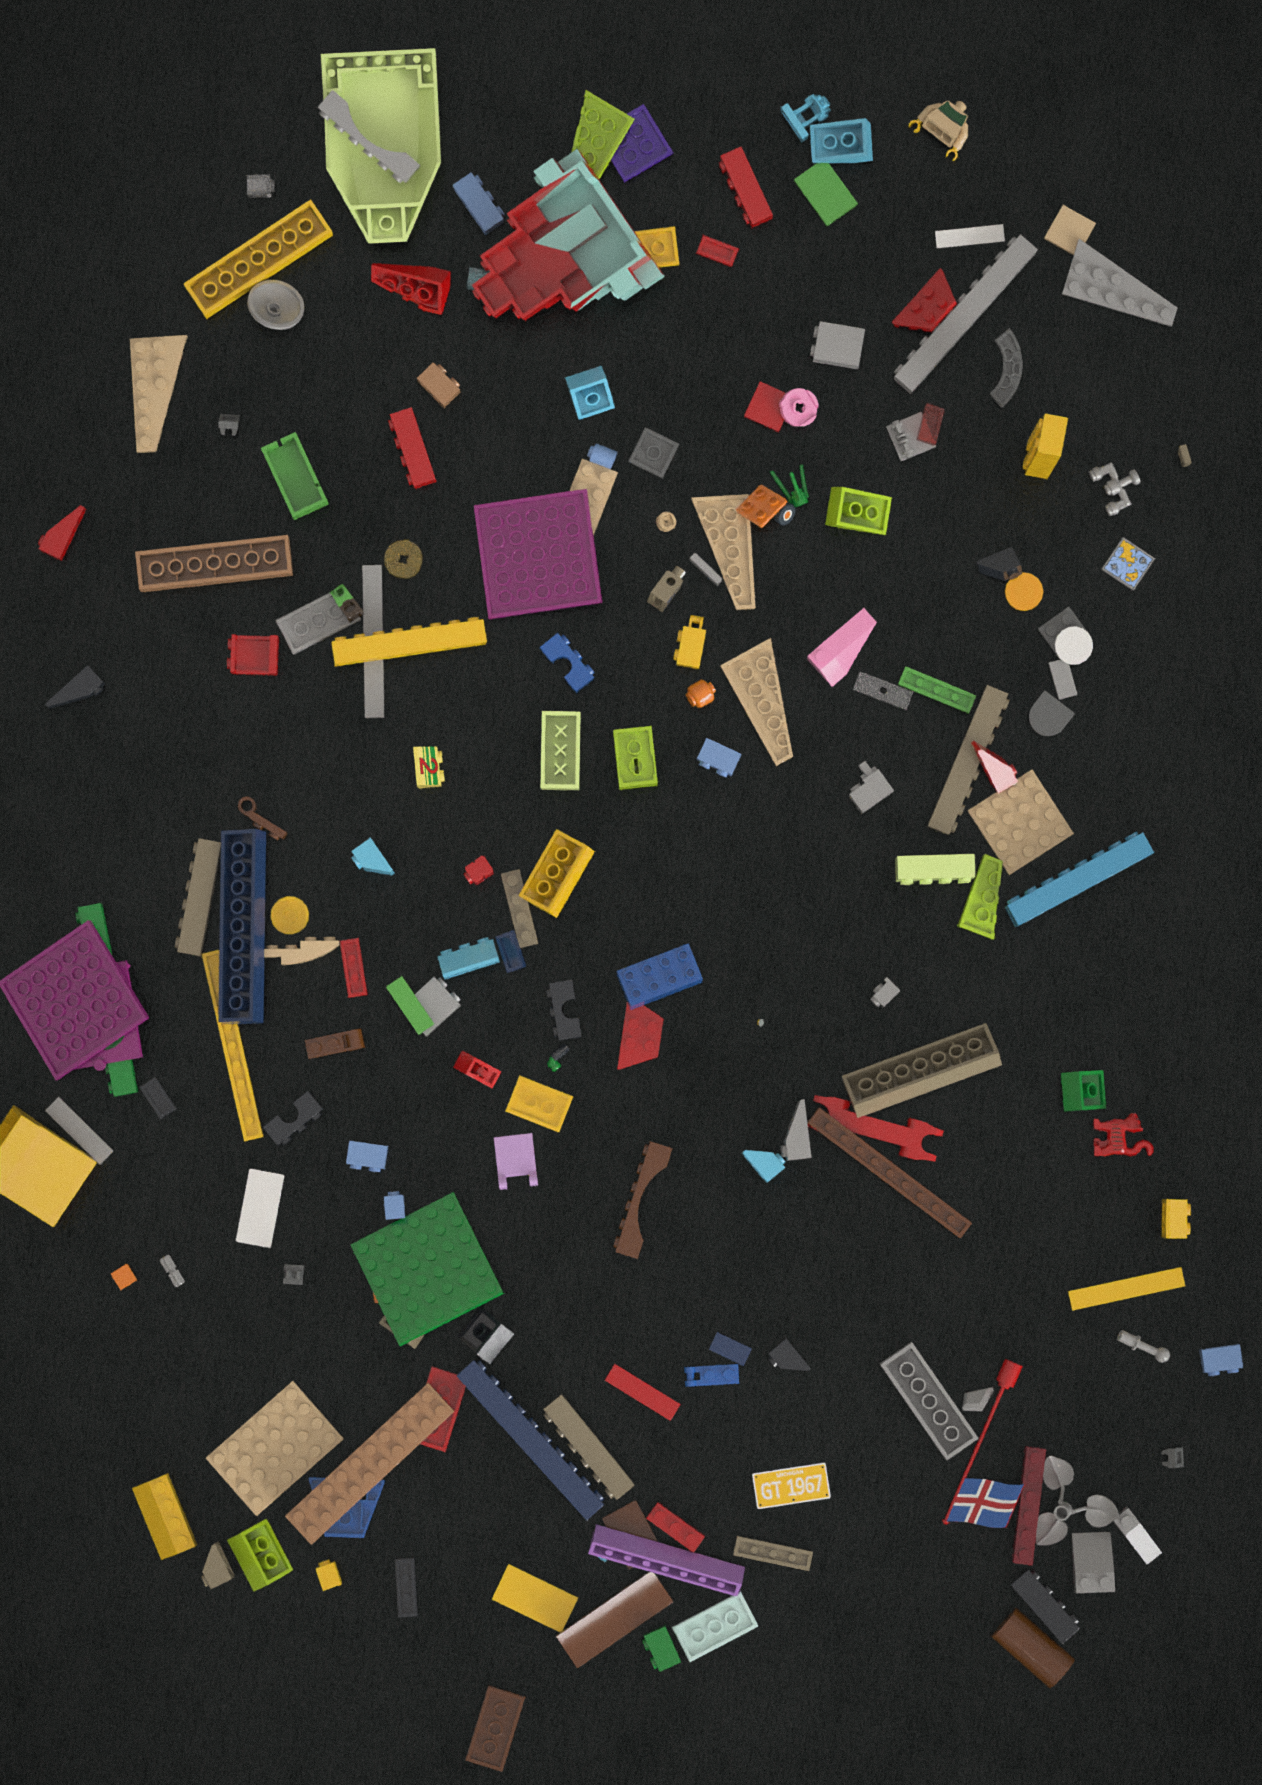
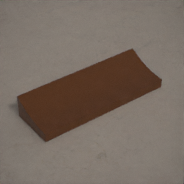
[556,1571,673,1668]

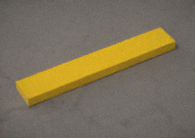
[1068,1267,1185,1310]

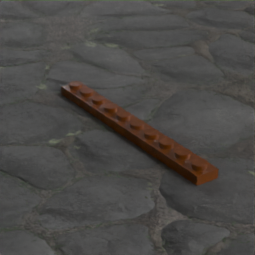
[807,1107,972,1238]

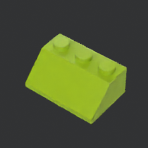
[227,1519,293,1591]

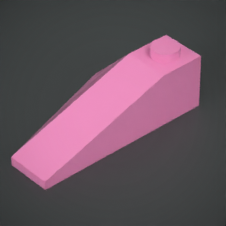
[807,608,876,687]

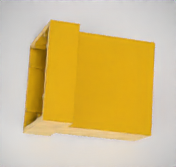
[0,1105,97,1227]

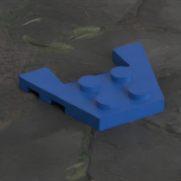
[309,1477,385,1538]

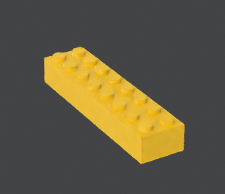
[184,200,333,319]
[1022,414,1068,479]

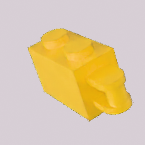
[673,615,706,670]

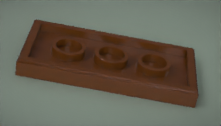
[466,1685,525,1772]

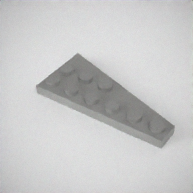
[1062,239,1177,327]

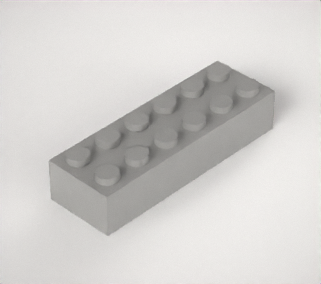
[879,1342,978,1460]

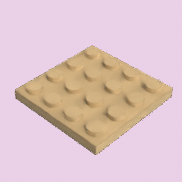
[968,770,1074,875]

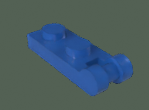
[684,1364,739,1387]

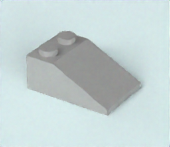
[1072,1532,1115,1593]

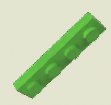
[898,666,976,714]

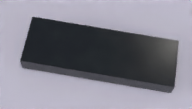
[395,1558,418,1618]

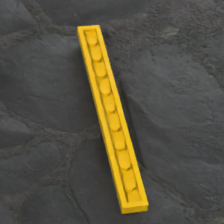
[202,950,263,1141]

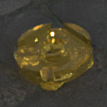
[385,540,423,579]

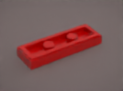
[340,938,368,998]

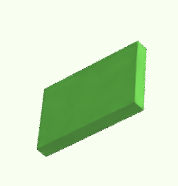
[794,163,858,226]

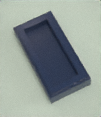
[495,930,526,973]
[709,1332,752,1366]

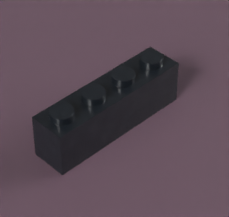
[1010,1569,1080,1644]

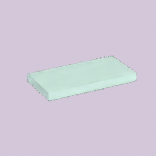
[672,1591,758,1662]

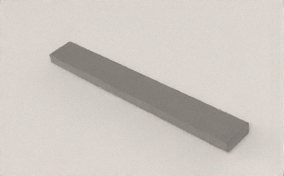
[362,565,384,718]

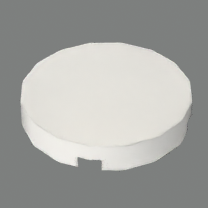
[1054,626,1093,665]

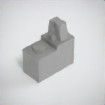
[849,761,894,814]

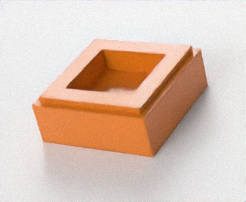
[111,1264,137,1290]

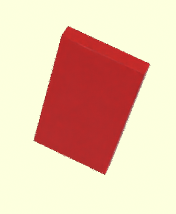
[420,1367,466,1452]

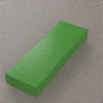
[386,976,434,1035]

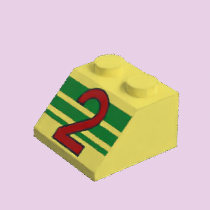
[413,747,445,789]

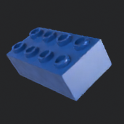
[617,943,703,1010]

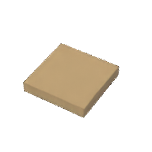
[1044,205,1096,255]

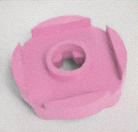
[779,388,818,426]

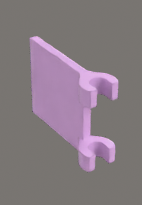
[494,1133,538,1190]

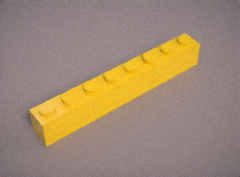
[331,617,487,667]

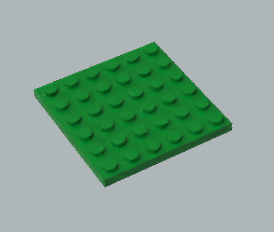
[351,1192,504,1346]

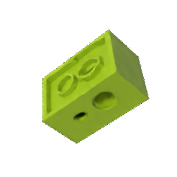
[613,726,658,790]

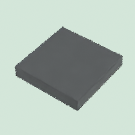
[628,427,679,479]

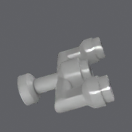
[1089,462,1141,516]

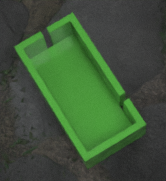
[261,432,329,520]

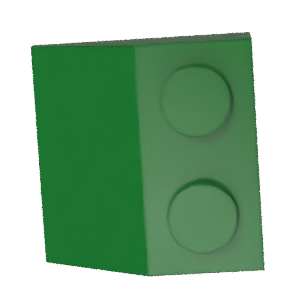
[1061,1070,1106,1111]

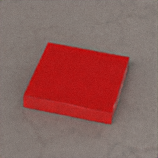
[744,382,786,432]

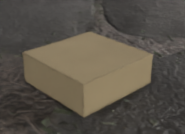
[1177,444,1192,467]

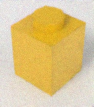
[316,1559,342,1591]

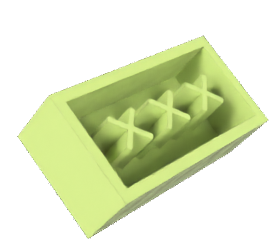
[541,711,581,790]
[895,854,975,885]

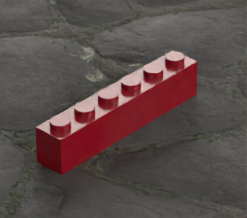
[1012,1446,1046,1566]

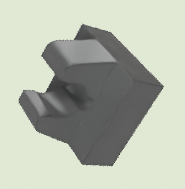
[219,414,240,436]
[283,1264,304,1285]
[1161,1447,1184,1468]

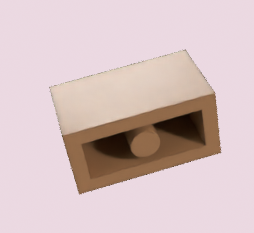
[417,363,460,408]

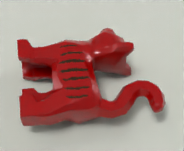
[1094,1113,1153,1156]

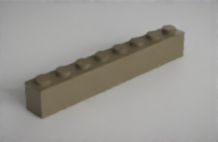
[927,685,1010,836]

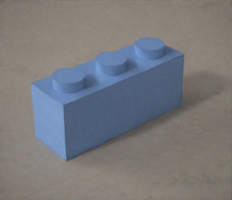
[452,173,505,235]

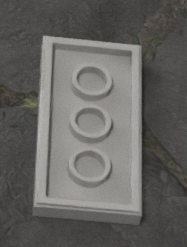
[276,593,361,655]

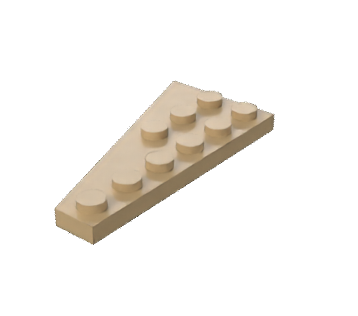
[720,638,793,766]

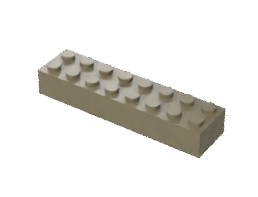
[842,1023,1002,1118]

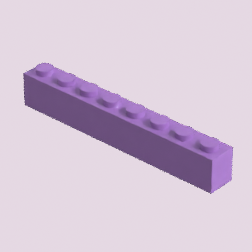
[588,1525,745,1596]

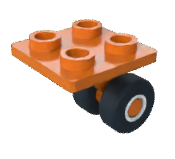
[736,485,795,527]

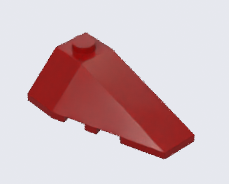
[371,263,451,315]

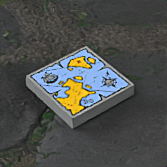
[1101,537,1155,590]

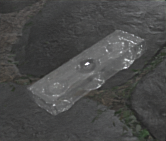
[853,672,913,710]

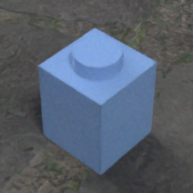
[384,1191,406,1220]

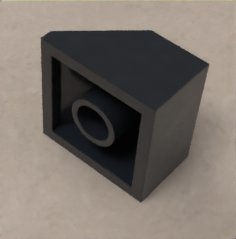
[457,1306,514,1364]

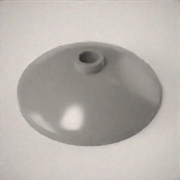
[247,280,304,330]

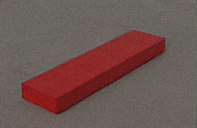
[605,1364,681,1421]

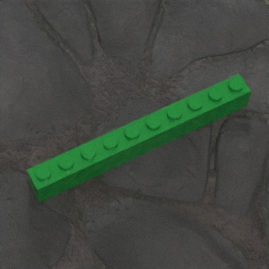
[76,903,138,1097]

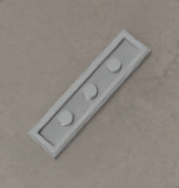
[45,1097,114,1165]

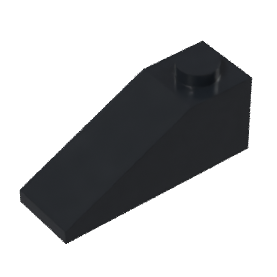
[45,665,105,708]

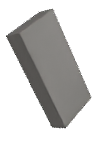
[690,553,722,586]
[1048,660,1077,700]

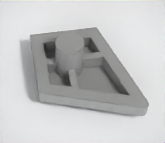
[962,1387,994,1411]

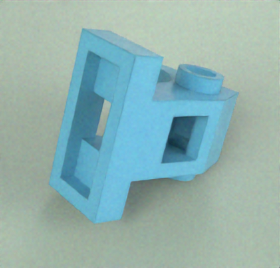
[781,94,831,143]

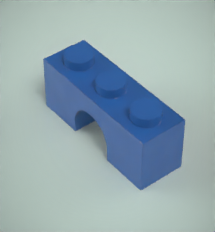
[540,633,594,693]

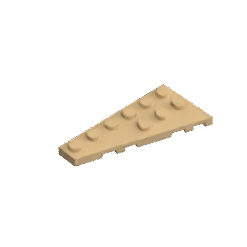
[130,335,188,453]
[691,494,755,610]

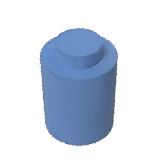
[587,444,617,469]

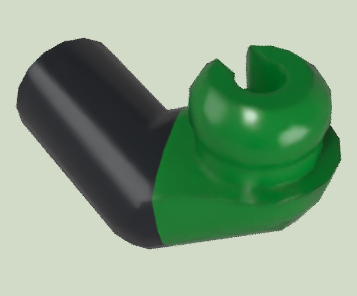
[547,1043,569,1072]

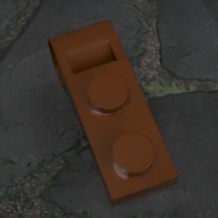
[238,797,288,840]
[305,1029,365,1059]

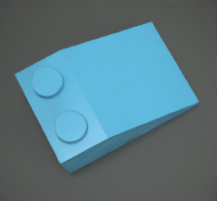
[810,118,873,163]

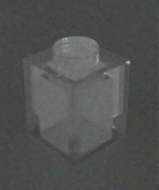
[247,175,275,198]

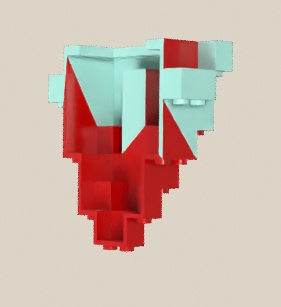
[472,149,664,321]

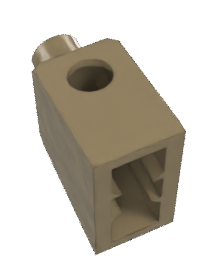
[647,566,685,613]

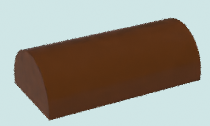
[991,1608,1075,1688]

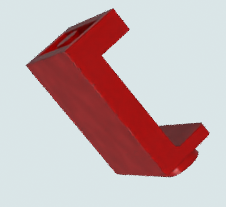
[227,634,279,676]

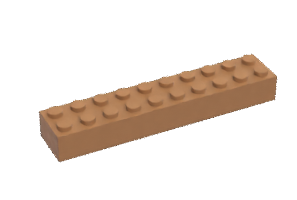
[285,1383,454,1545]

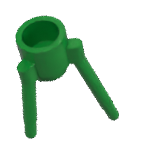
[770,464,809,507]

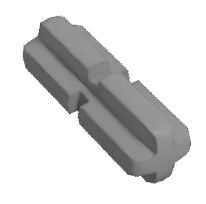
[160,1255,185,1287]

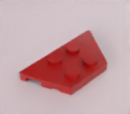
[892,269,957,332]
[617,1003,663,1070]

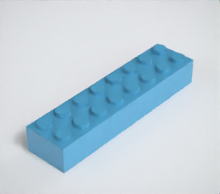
[1005,832,1154,928]

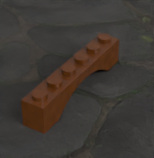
[613,1141,672,1259]

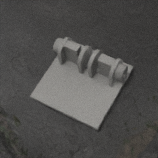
[886,412,936,461]

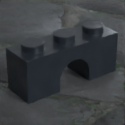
[546,980,582,1041]
[263,1091,323,1146]

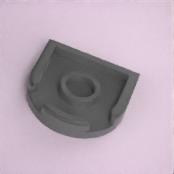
[1029,690,1075,736]

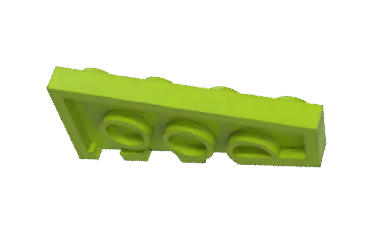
[958,854,1003,940]

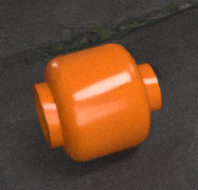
[686,679,716,708]

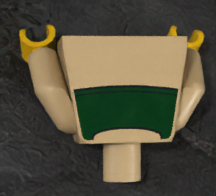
[909,101,968,161]

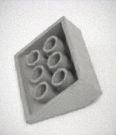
[780,1100,811,1161]

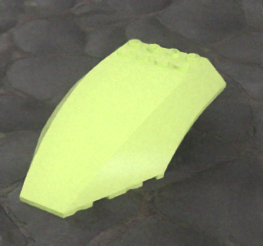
[321,48,441,243]

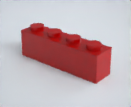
[719,147,773,228]
[388,407,436,489]

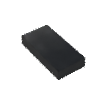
[139,1077,177,1119]

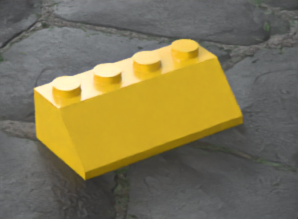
[518,829,595,918]
[132,1473,197,1560]

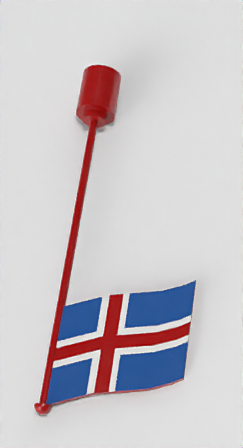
[942,1359,1025,1528]

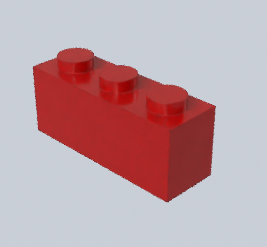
[646,1501,705,1553]

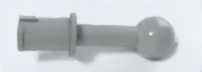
[1117,1330,1170,1363]

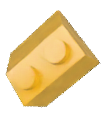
[1162,1199,1191,1238]

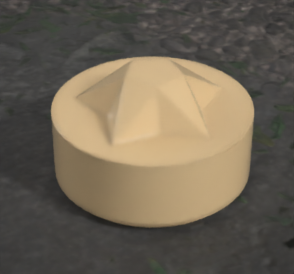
[656,512,676,532]

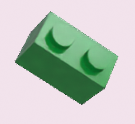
[642,1625,681,1672]

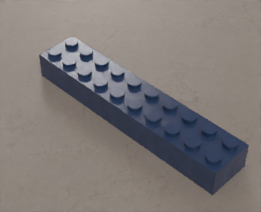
[218,829,266,1024]
[457,1360,604,1520]

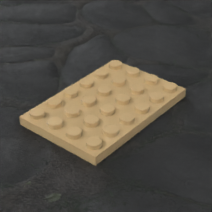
[206,1381,344,1516]

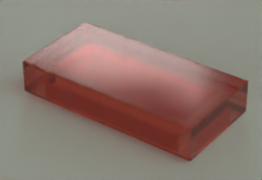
[916,403,945,446]

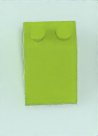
[825,487,892,535]

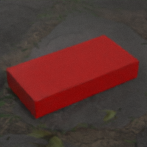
[696,235,739,267]

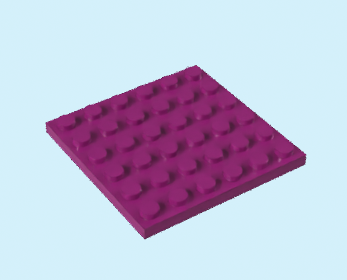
[474,489,602,619]
[0,920,149,1080]

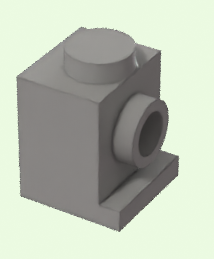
[870,977,900,1007]

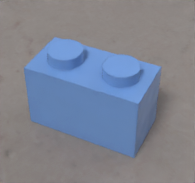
[697,738,741,777]
[346,1141,388,1172]
[1199,1344,1243,1376]

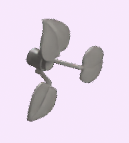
[1036,1456,1119,1545]

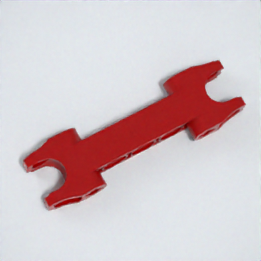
[807,1096,943,1161]

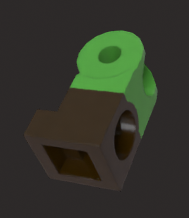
[330,584,364,623]

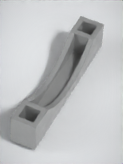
[318,90,420,183]

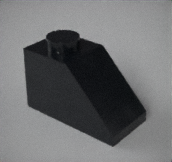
[977,547,1022,581]
[768,1338,811,1371]

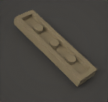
[501,869,538,948]
[733,1536,813,1571]

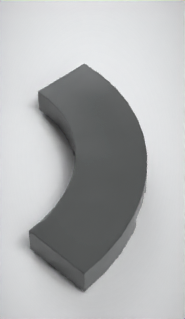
[989,328,1023,409]

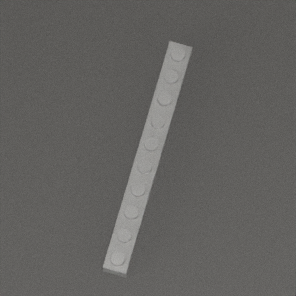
[894,234,1038,394]

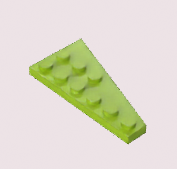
[571,90,635,179]

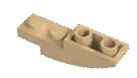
[264,937,340,965]

